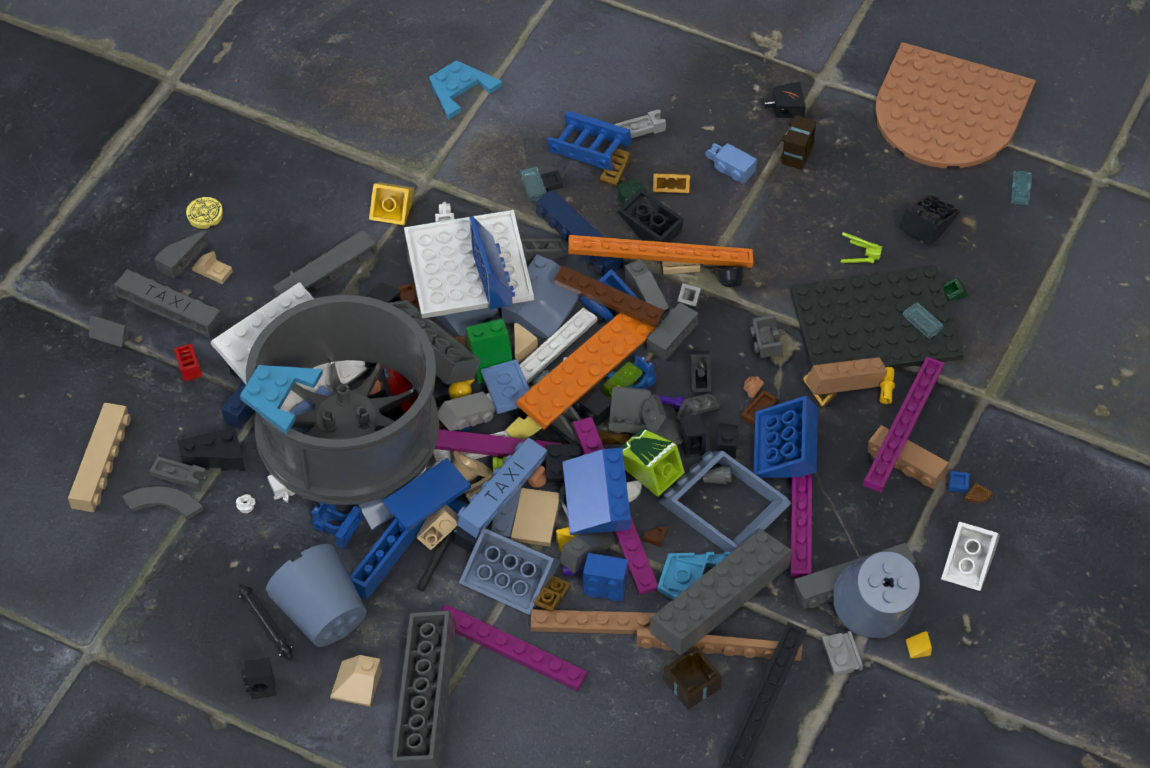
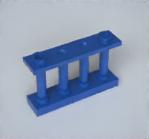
[547,111,632,171]

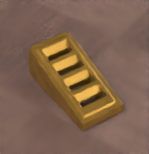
[600,148,631,187]

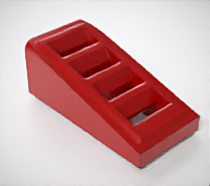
[174,343,202,381]

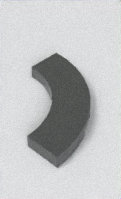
[122,486,204,520]

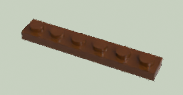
[554,266,665,328]

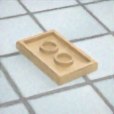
[511,488,560,546]

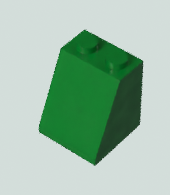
[466,318,513,384]

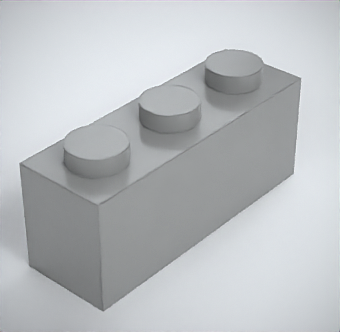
[438,392,496,431]

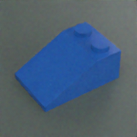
[579,269,638,323]

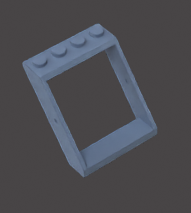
[659,451,791,552]

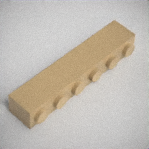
[68,403,131,512]

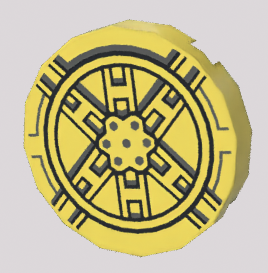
[186,197,223,229]

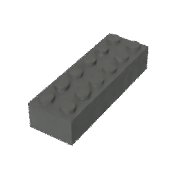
[389,300,481,384]

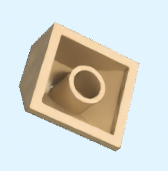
[330,655,382,707]

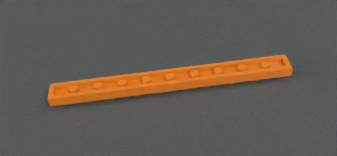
[568,235,753,268]

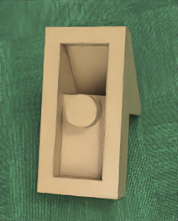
[192,251,233,284]

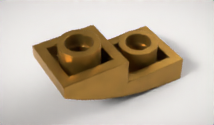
[534,576,571,612]

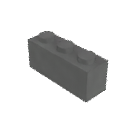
[646,303,698,361]

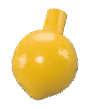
[448,379,474,400]

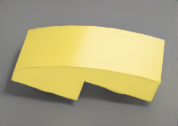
[506,416,542,439]

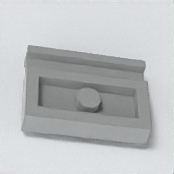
[822,631,863,676]

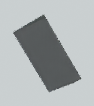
[89,316,128,347]

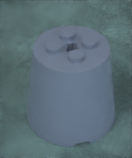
[266,544,367,647]
[833,552,920,638]

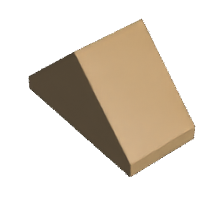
[514,323,538,365]

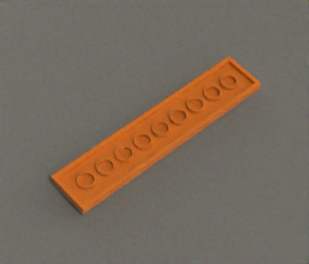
[516,313,662,430]

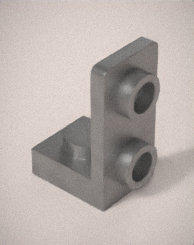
[675,394,721,422]

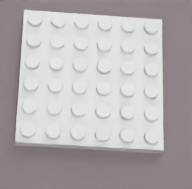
[404,210,534,318]
[211,282,371,412]

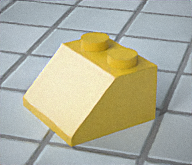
[369,182,414,225]

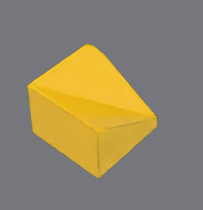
[556,527,579,552]

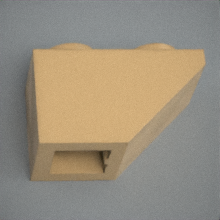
[416,505,458,550]

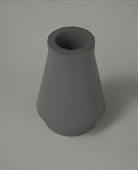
[703,465,732,485]

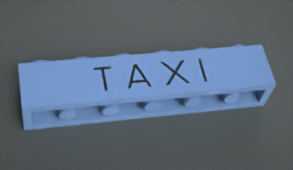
[457,437,547,538]

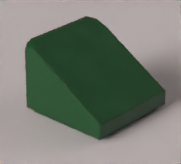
[943,277,968,301]

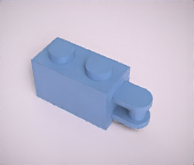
[705,143,757,184]

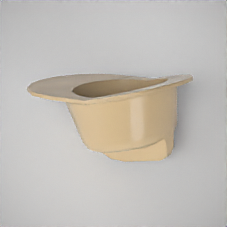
[452,451,493,481]

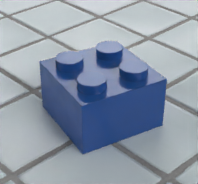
[583,553,628,601]

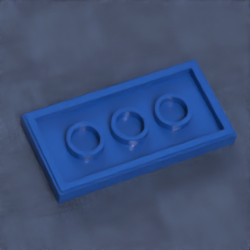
[383,458,471,531]

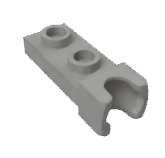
[614,110,666,138]

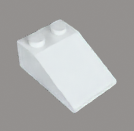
[941,522,1000,591]

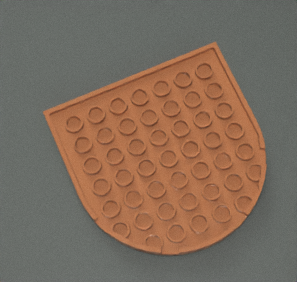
[875,42,1036,168]

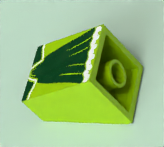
[621,428,685,497]

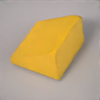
[906,631,932,659]

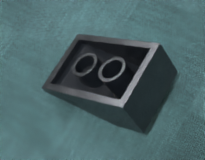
[618,189,684,243]

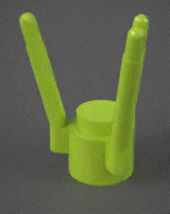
[841,232,882,263]

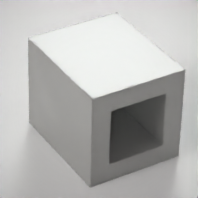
[678,283,702,307]

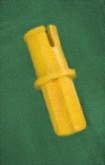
[880,367,895,404]

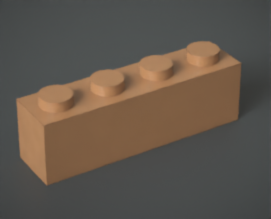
[806,357,888,395]
[867,425,949,489]

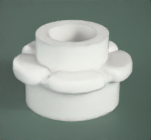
[236,494,255,513]

